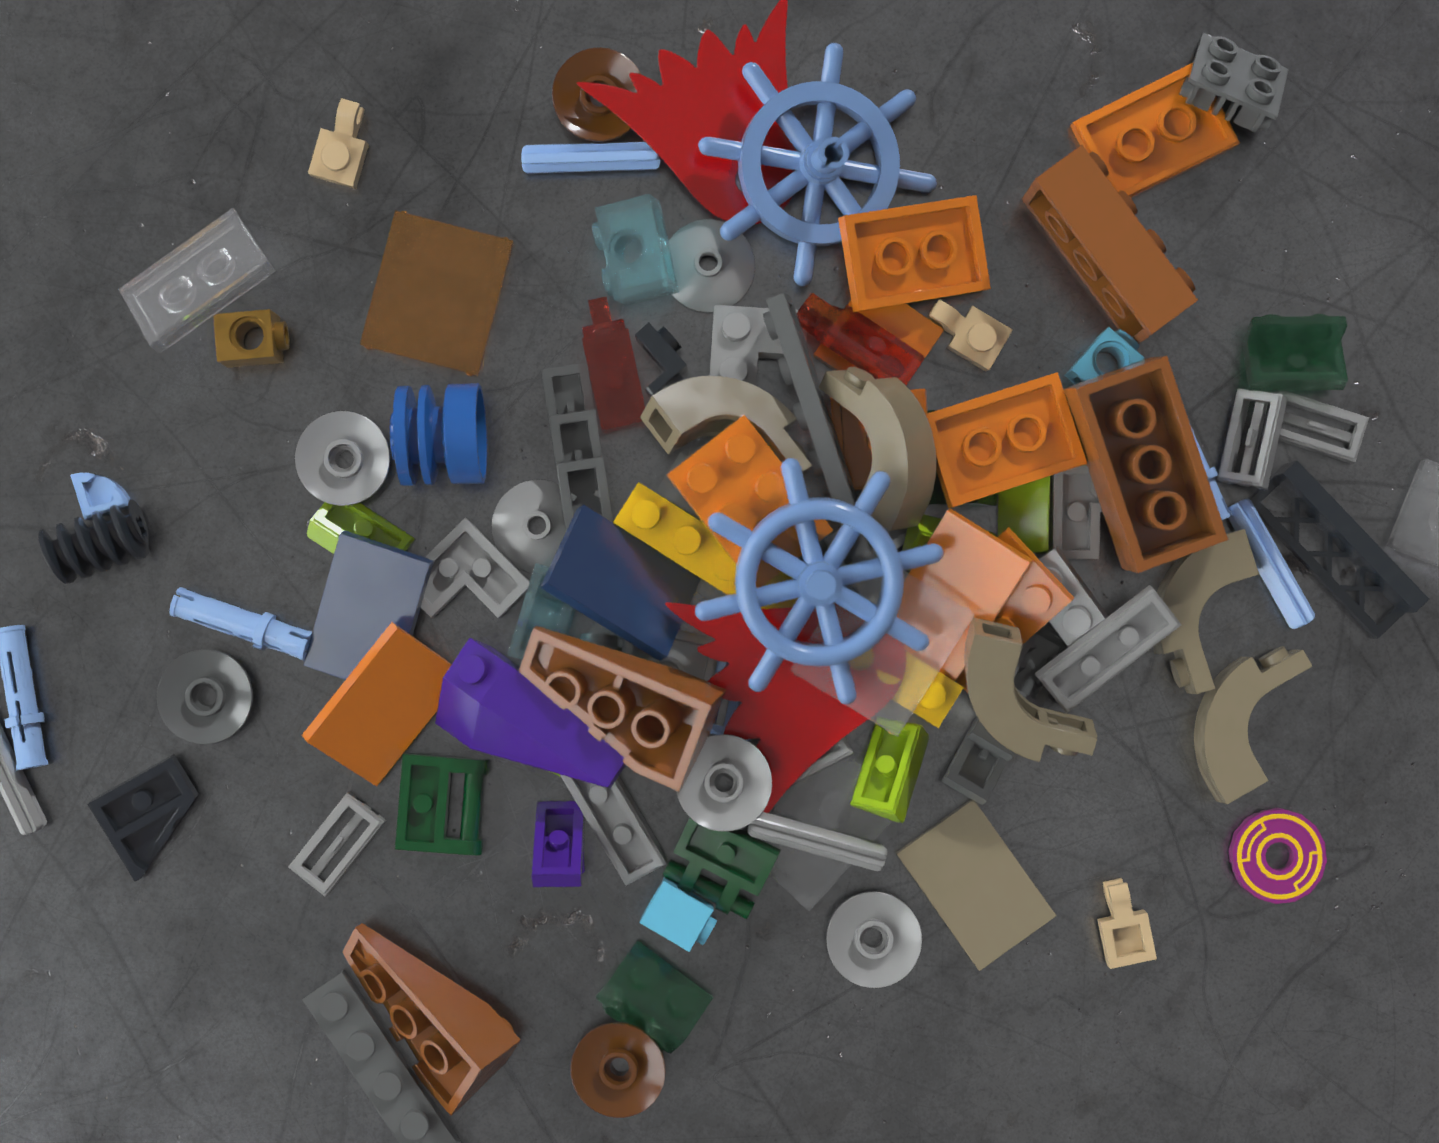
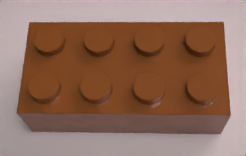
[1022,145,1198,344]
[1063,356,1228,573]

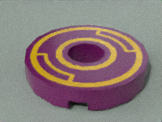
[1228,808,1327,904]

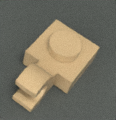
[308,98,369,189]
[927,300,1013,372]
[1097,878,1157,969]

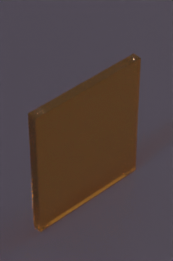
[360,210,514,376]

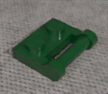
[395,753,490,855]

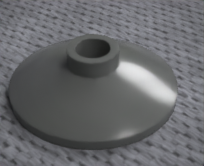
[157,649,253,744]

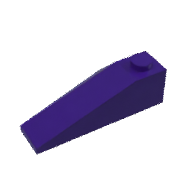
[435,637,626,789]

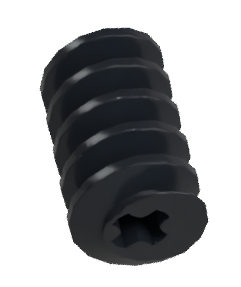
[38,499,149,584]

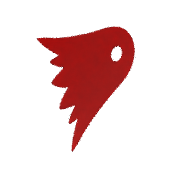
[577,0,797,225]
[665,602,906,813]

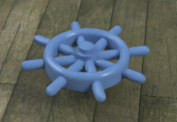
[698,43,937,286]
[695,458,943,705]

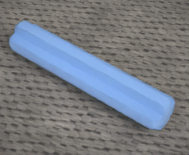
[521,141,660,173]
[1228,498,1315,629]

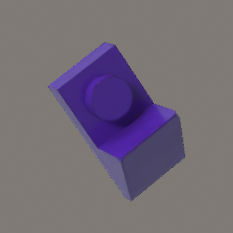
[532,801,585,887]

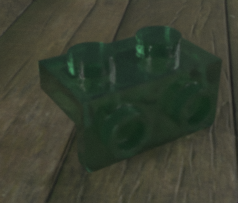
[1242,314,1348,391]
[595,940,714,1054]

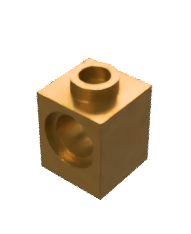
[213,309,289,368]

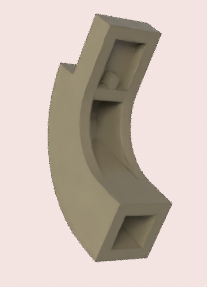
[819,367,936,531]
[640,376,812,477]
[1153,529,1259,694]
[964,617,1098,762]
[1194,646,1312,804]

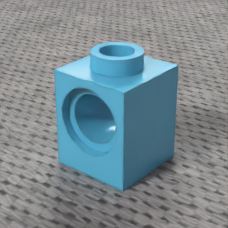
[1064,327,1145,384]
[639,877,717,952]

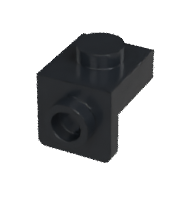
[635,322,688,399]

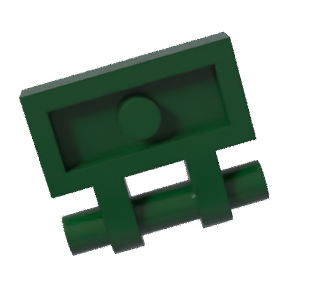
[662,818,781,920]

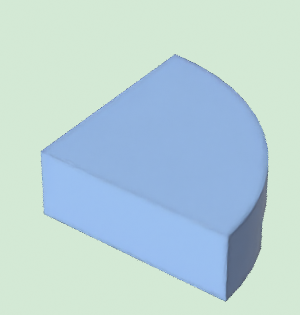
[70,473,130,520]

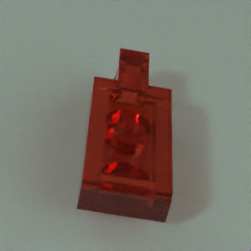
[797,293,925,386]
[582,296,645,432]

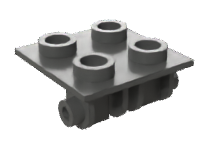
[1179,32,1289,132]

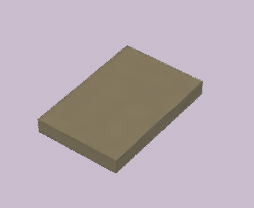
[896,799,1056,971]

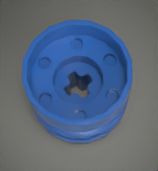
[390,383,487,486]

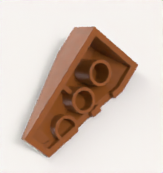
[519,626,726,792]
[342,923,521,1116]

